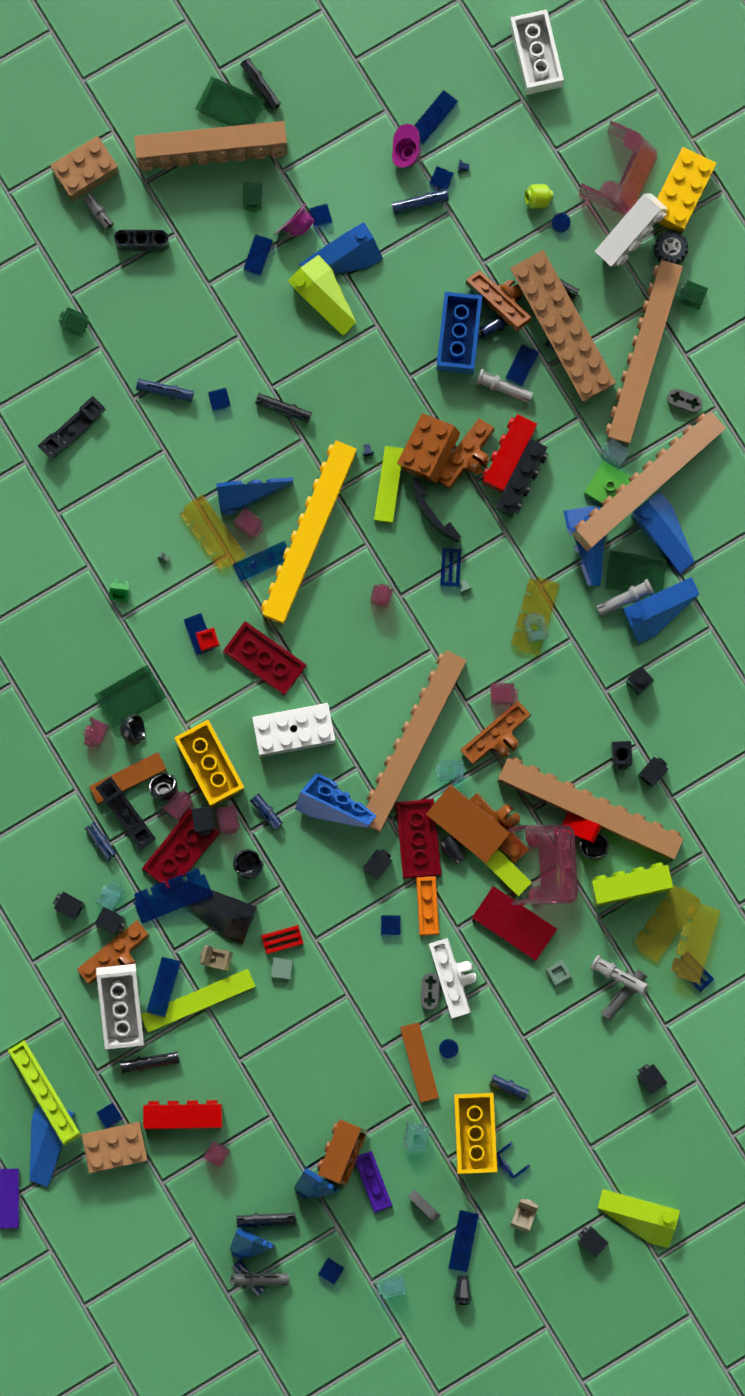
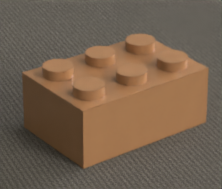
[50,136,119,202]
[81,1122,148,1173]

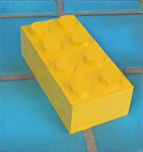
[656,147,716,234]
[174,720,245,808]
[454,1093,497,1174]

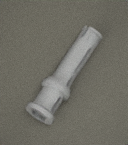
[476,369,533,404]
[597,579,655,616]
[590,955,648,995]

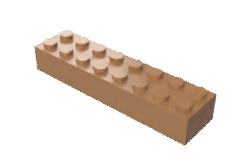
[134,121,288,171]
[510,250,616,403]

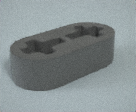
[667,389,703,414]
[421,973,439,1010]
[408,1189,441,1222]

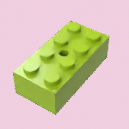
[589,862,673,907]

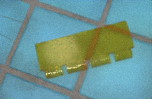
[180,494,246,569]
[511,577,559,656]
[634,885,701,963]
[671,903,721,984]

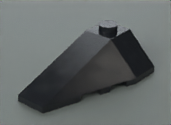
[179,880,257,944]

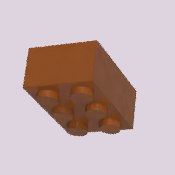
[397,413,461,484]
[317,1119,368,1186]

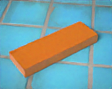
[416,876,439,936]

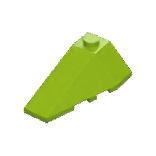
[288,255,357,336]
[597,1189,680,1248]

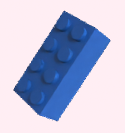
[436,292,482,375]

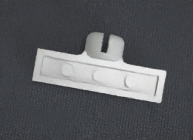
[429,938,476,1018]

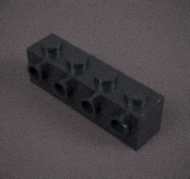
[495,439,549,518]

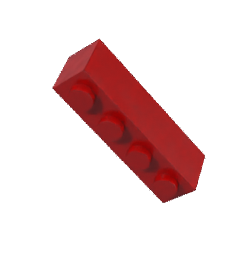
[481,414,537,493]
[143,1100,223,1129]

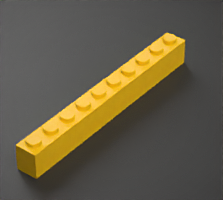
[260,440,357,625]

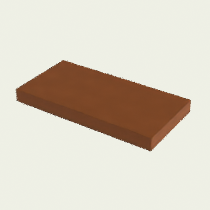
[426,784,510,863]

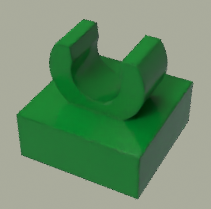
[109,579,130,603]

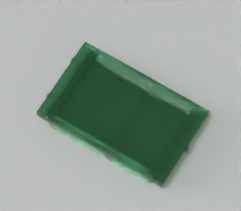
[195,76,265,126]
[95,664,167,728]

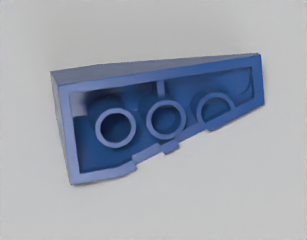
[299,222,383,274]
[216,477,293,515]
[631,492,695,574]

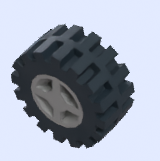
[654,230,688,265]

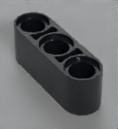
[114,230,169,251]

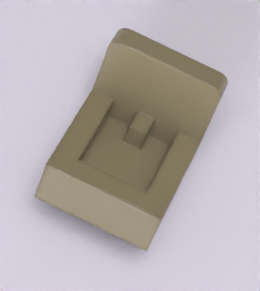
[200,945,233,971]
[510,1199,539,1233]

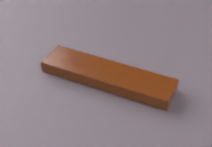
[89,752,167,804]
[400,1022,439,1103]

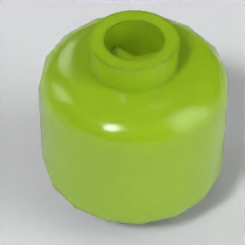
[524,184,553,209]

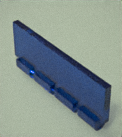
[134,868,213,924]

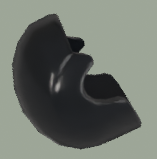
[120,714,145,745]
[149,772,178,801]
[579,833,610,862]
[233,849,264,879]

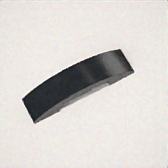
[38,396,106,460]
[413,477,461,543]
[95,776,156,850]

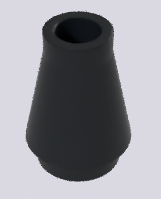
[439,835,466,864]
[453,1276,472,1305]

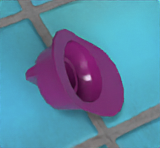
[392,124,422,168]
[273,203,314,236]

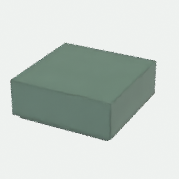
[271,958,293,980]
[546,960,572,986]

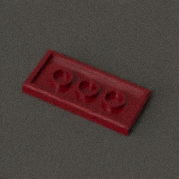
[223,621,307,696]
[396,798,441,879]
[142,808,220,892]
[472,886,557,961]

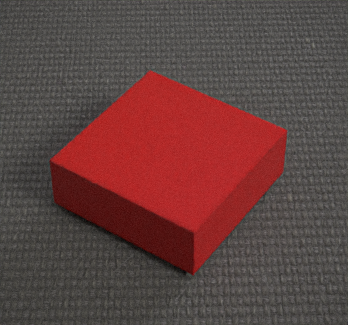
[196,627,220,652]

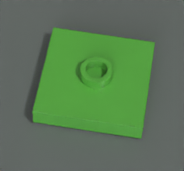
[584,461,631,504]

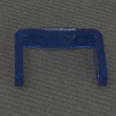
[496,1141,530,1178]

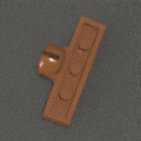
[466,270,531,331]
[437,418,495,489]
[460,701,531,765]
[470,793,530,863]
[77,920,150,985]

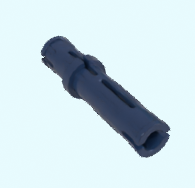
[391,189,449,214]
[136,378,194,402]

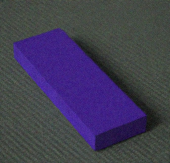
[355,1151,393,1213]
[0,1169,19,1228]

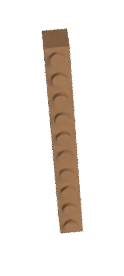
[605,260,683,447]
[572,411,726,551]
[367,650,467,832]
[497,757,684,861]

